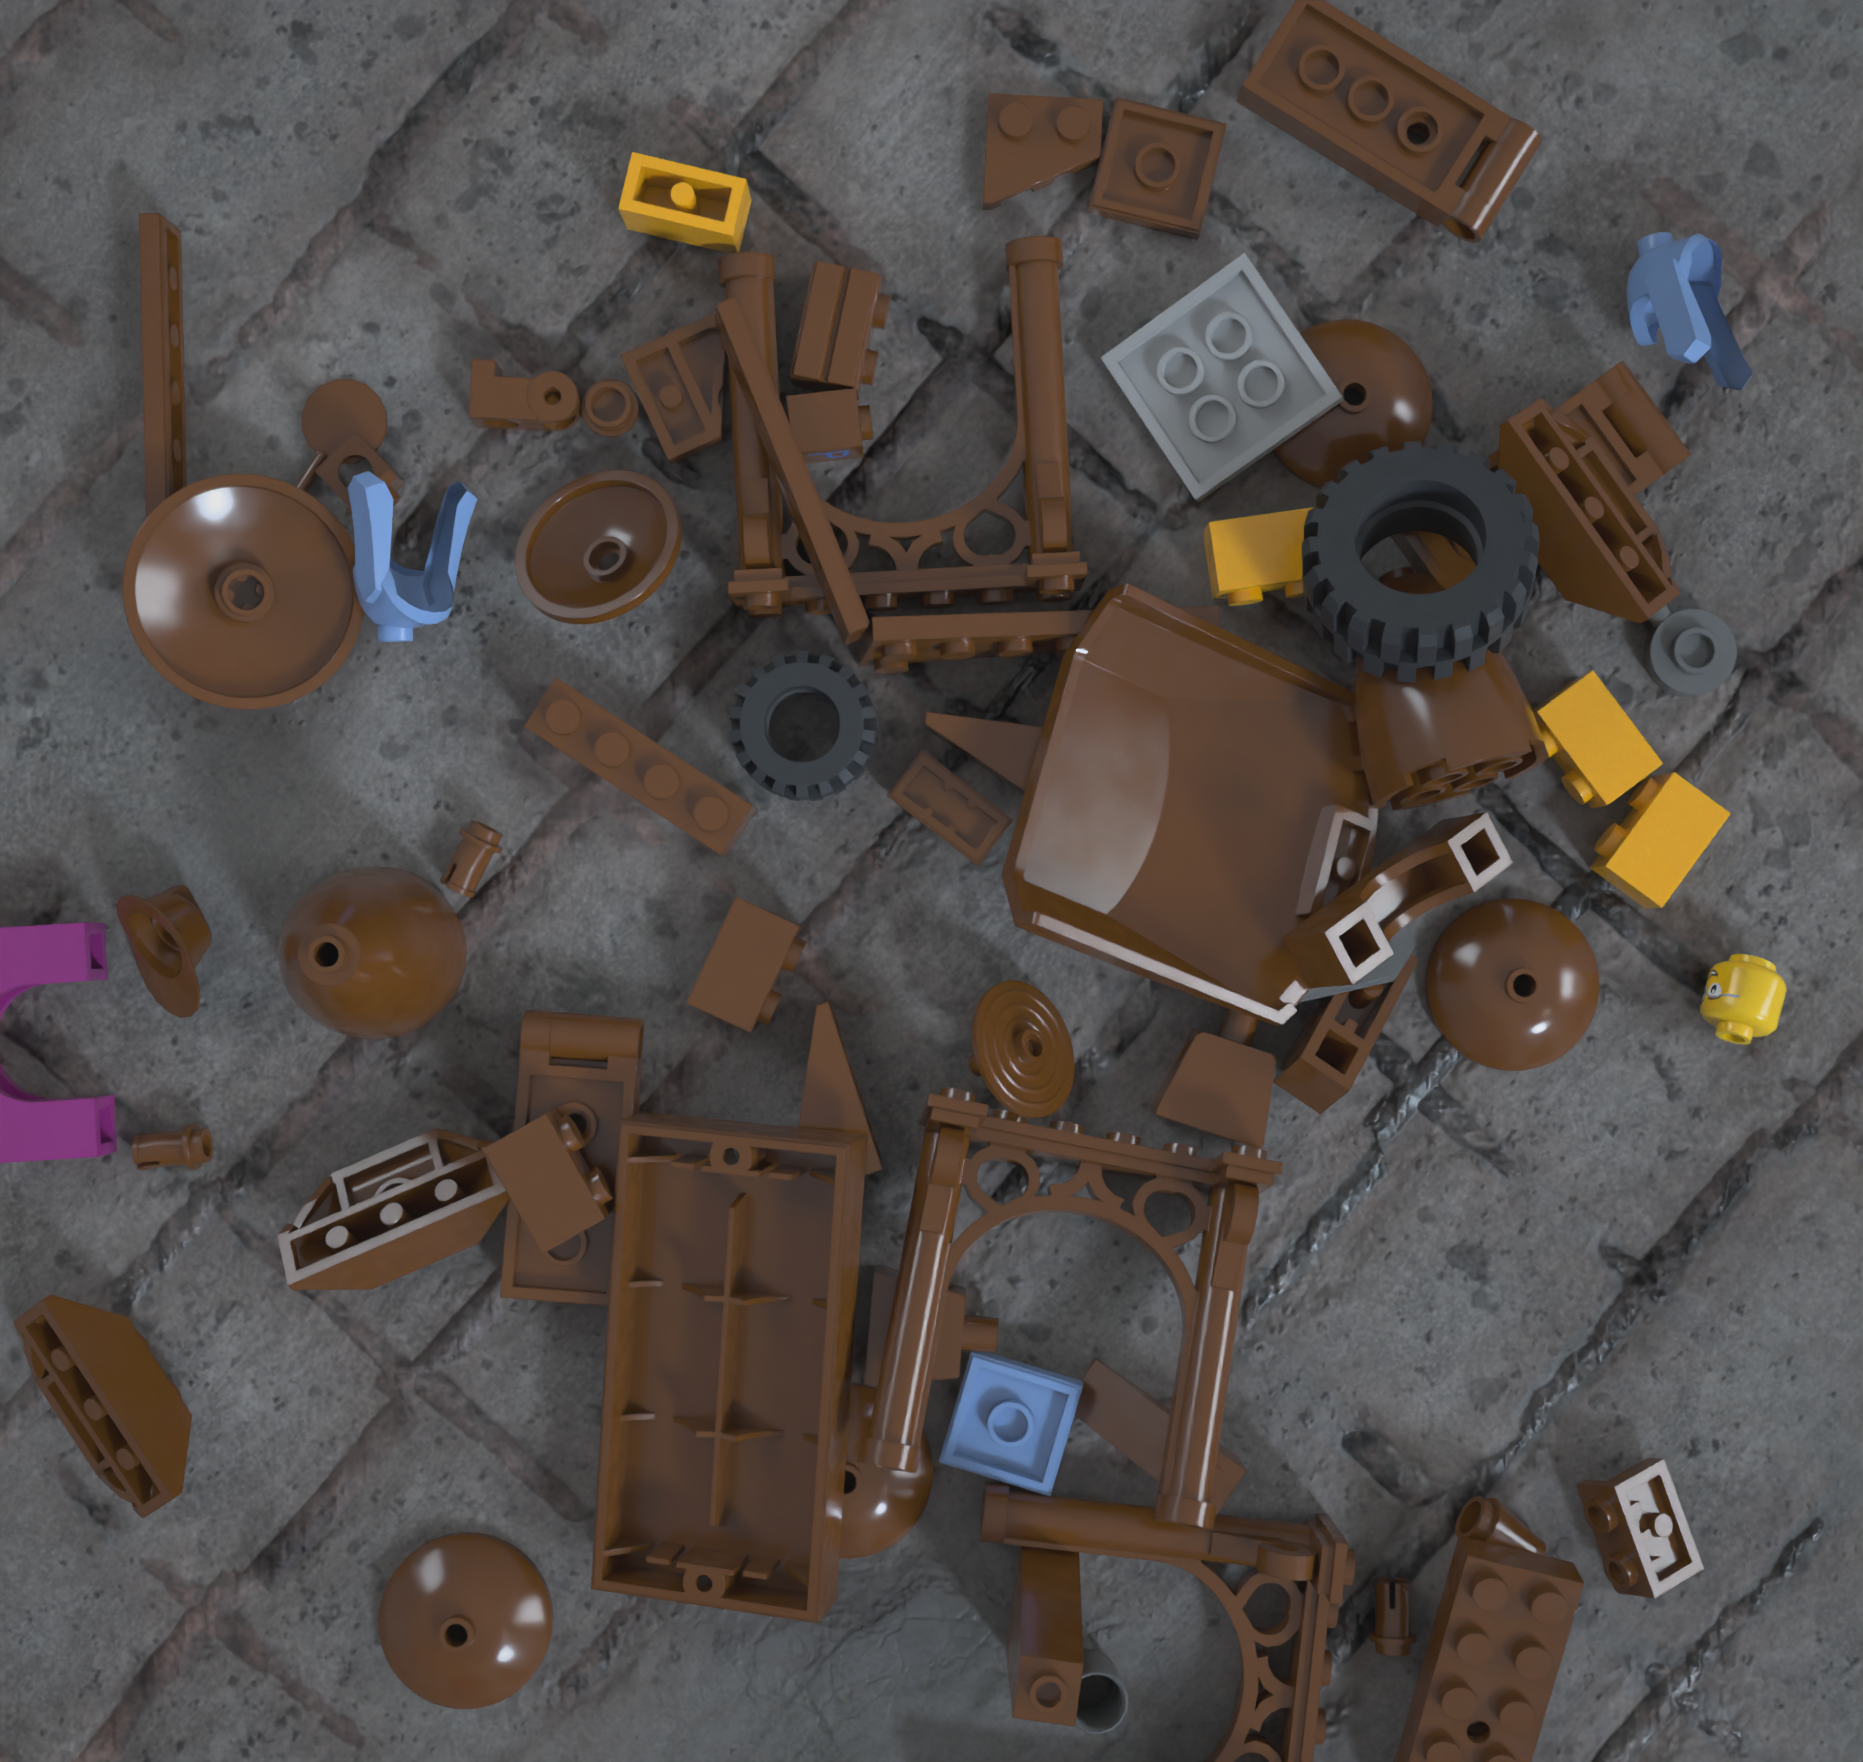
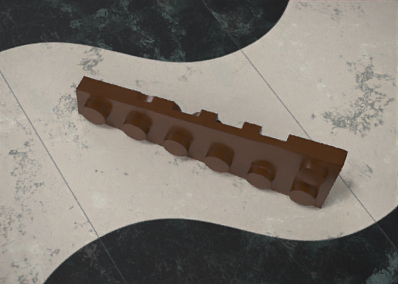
[857,606,1221,675]

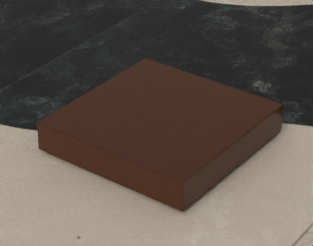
[1087,97,1227,240]

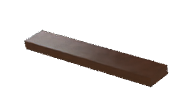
[139,213,187,518]
[715,297,870,645]

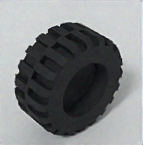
[1302,441,1540,683]

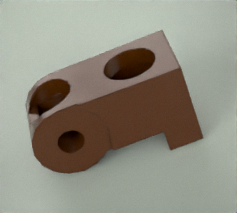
[469,359,582,431]

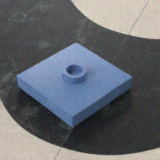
[939,1351,1083,1496]

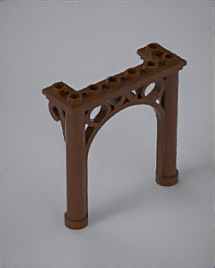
[717,236,1087,618]
[857,1088,1283,1530]
[979,1482,1355,1762]

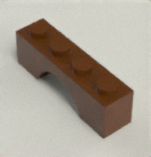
[524,678,758,857]
[1283,812,1513,988]

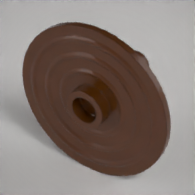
[969,980,1075,1118]

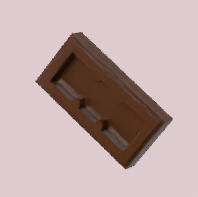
[887,750,1013,866]

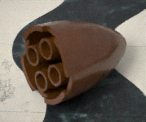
[1355,567,1548,811]
[278,866,467,1039]

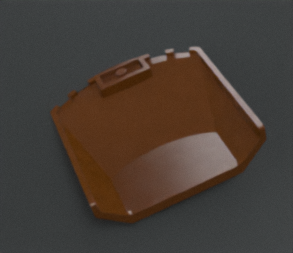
[1002,584,1378,1025]

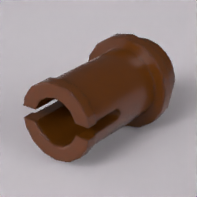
[439,820,503,898]
[132,1123,213,1171]
[1369,1577,1417,1656]

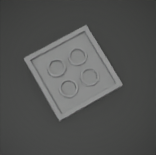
[1100,253,1344,502]

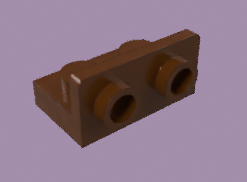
[1577,1458,1704,1598]

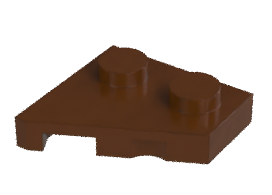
[982,93,1103,210]
[620,313,726,465]

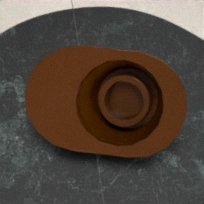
[116,885,212,1018]

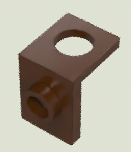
[315,433,406,515]

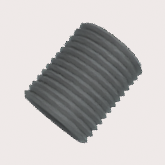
[1075,1649,1129,1734]

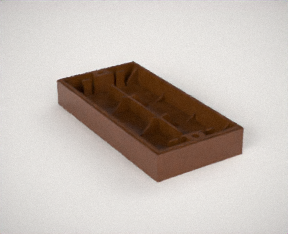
[591,1111,867,1623]

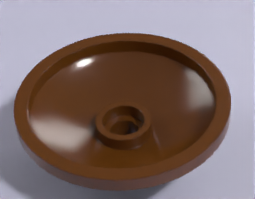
[1272,319,1433,489]
[515,470,682,624]
[1425,898,1600,1071]
[839,1383,933,1559]
[378,1532,554,1709]

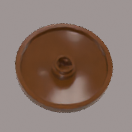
[122,474,364,710]

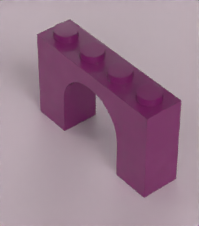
[0,922,117,1163]

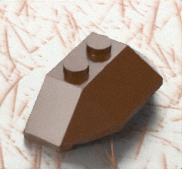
[1498,398,1680,624]
[277,1128,510,1290]
[13,1294,192,1518]

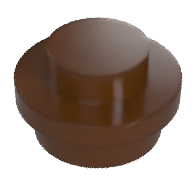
[581,379,640,438]

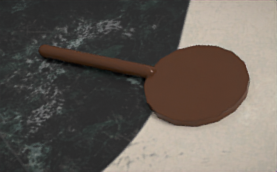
[295,379,387,492]

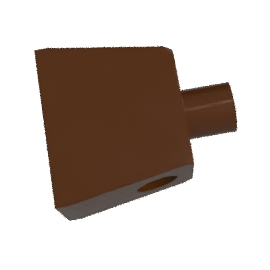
[1150,1008,1276,1149]
[864,1265,999,1385]

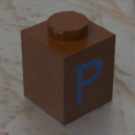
[787,388,873,464]

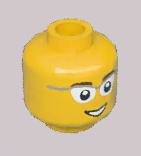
[1700,954,1786,1045]

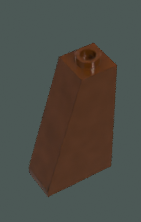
[1006,1546,1084,1727]

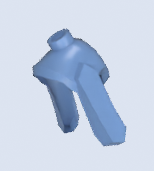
[1626,232,1753,391]
[348,471,477,642]

